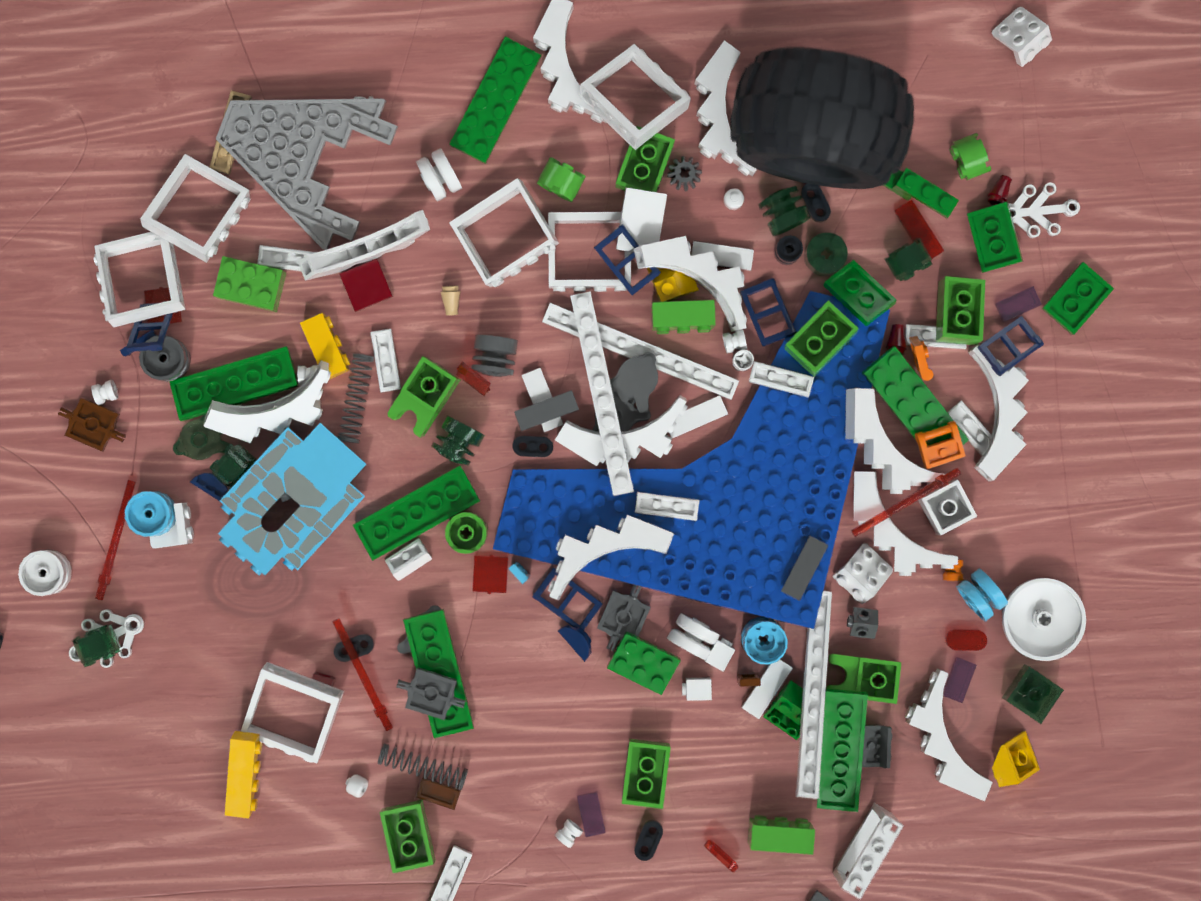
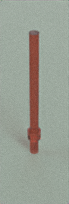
[851,468,961,537]
[95,480,136,600]
[332,618,393,731]

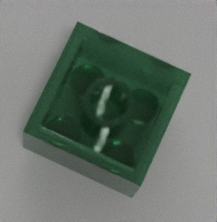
[1002,664,1064,724]

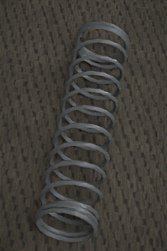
[338,353,374,443]
[377,743,468,791]

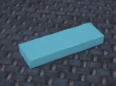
[508,562,530,584]

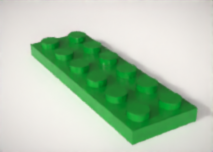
[449,36,542,164]
[169,346,299,421]
[862,346,969,446]
[353,465,480,561]
[403,609,474,738]
[817,689,868,812]

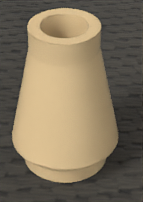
[440,286,461,315]

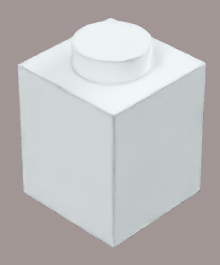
[705,638,735,672]
[682,677,712,701]

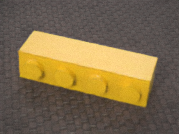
[225,731,262,818]

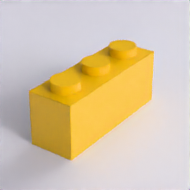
[300,313,351,379]

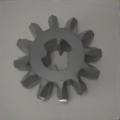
[667,156,702,192]

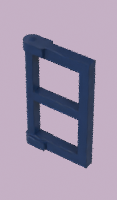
[594,224,661,295]
[740,278,797,347]
[126,301,173,352]
[977,316,1044,376]
[532,568,603,631]

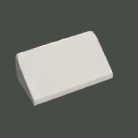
[385,538,432,581]

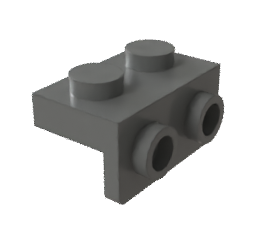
[862,725,892,768]

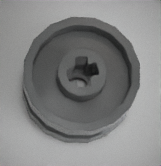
[139,336,191,382]

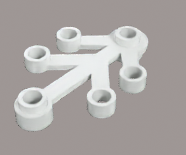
[1009,182,1080,238]
[69,609,144,668]

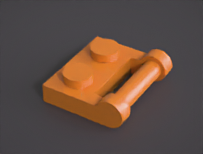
[909,336,933,381]
[915,421,965,469]

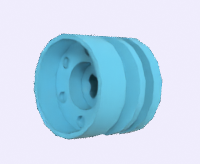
[741,617,788,665]

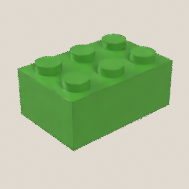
[615,126,675,192]
[213,256,287,312]
[936,276,985,345]
[651,300,716,334]
[784,300,859,377]
[622,738,671,809]
[380,800,436,873]
[748,815,815,855]

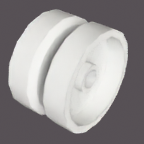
[415,148,462,202]
[18,550,72,596]
[667,613,720,660]

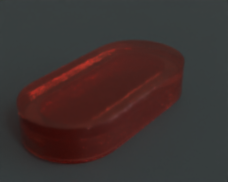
[945,629,987,651]
[704,839,739,873]

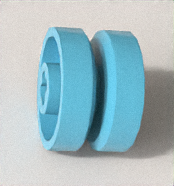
[125,491,176,537]
[956,568,1008,622]

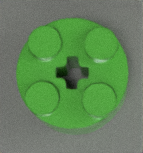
[949,133,991,180]
[537,157,586,202]
[445,512,488,554]

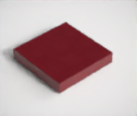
[339,259,393,312]

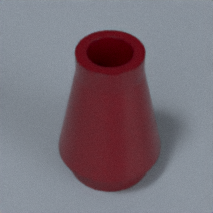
[988,175,1012,206]
[886,324,907,355]

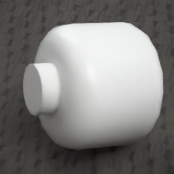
[724,188,744,210]
[345,774,368,798]

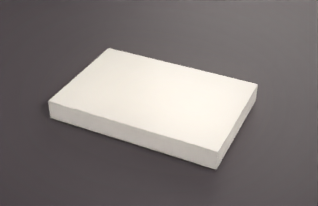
[616,188,667,252]

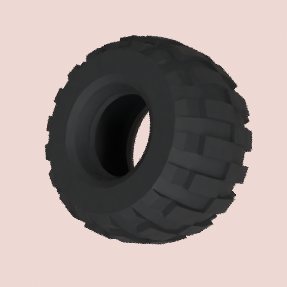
[730,47,914,189]

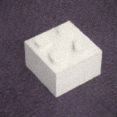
[918,480,977,535]

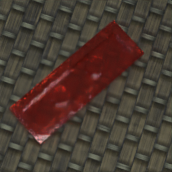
[894,200,944,263]

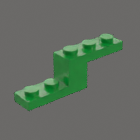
[883,168,959,219]

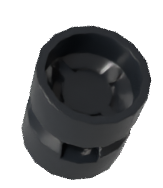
[774,235,803,265]

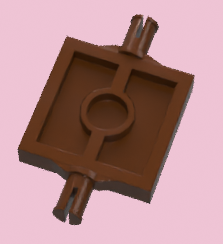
[58,398,126,452]

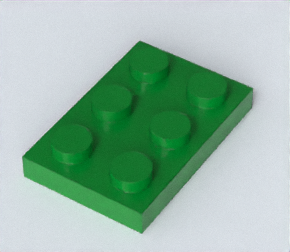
[967,202,1024,273]
[823,260,897,326]
[1042,262,1114,335]
[607,631,681,695]

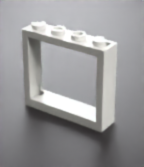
[579,44,691,150]
[140,154,251,263]
[449,178,559,287]
[548,212,631,292]
[93,232,186,327]
[241,662,344,763]
[833,803,903,899]

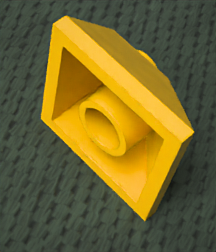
[647,268,699,302]
[992,731,1040,787]

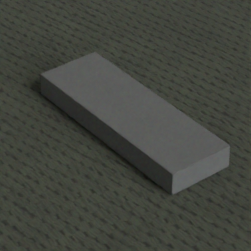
[514,390,579,431]
[781,536,828,601]

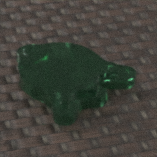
[173,414,234,460]

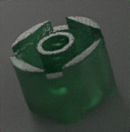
[804,232,848,276]
[884,237,932,281]
[210,444,257,490]
[72,624,121,667]

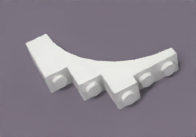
[533,0,607,123]
[695,40,757,176]
[298,210,430,281]
[634,236,747,332]
[968,345,1029,481]
[204,360,331,443]
[845,388,948,494]
[555,395,688,466]
[853,471,958,576]
[548,515,674,600]
[905,669,993,801]

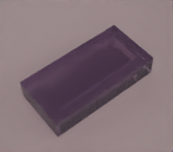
[995,286,1042,322]
[943,657,977,703]
[577,792,606,837]

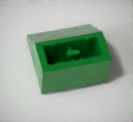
[763,680,803,740]

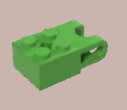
[388,356,461,438]
[825,654,902,704]

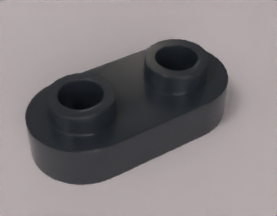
[801,184,831,223]
[512,436,553,458]
[334,634,375,662]
[634,820,663,861]

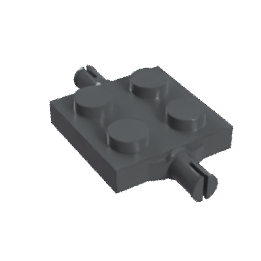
[597,585,651,651]
[396,667,466,720]

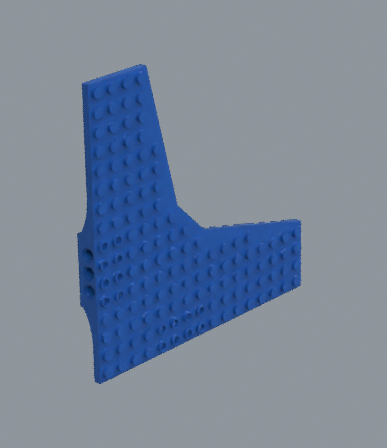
[493,291,890,629]

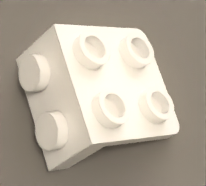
[992,7,1052,67]
[150,503,194,548]
[832,543,893,604]

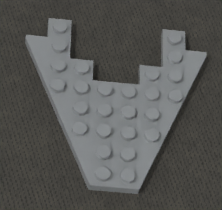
[216,99,398,250]

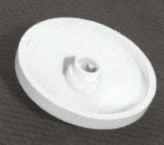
[1002,578,1086,661]

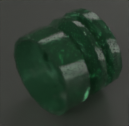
[758,186,812,237]
[431,416,485,466]

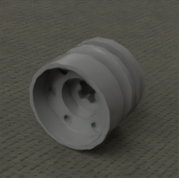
[471,335,518,377]

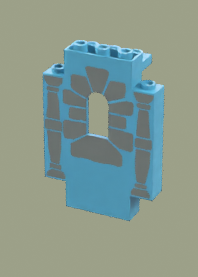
[218,423,366,576]

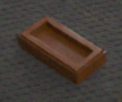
[737,674,761,687]
[416,777,461,810]

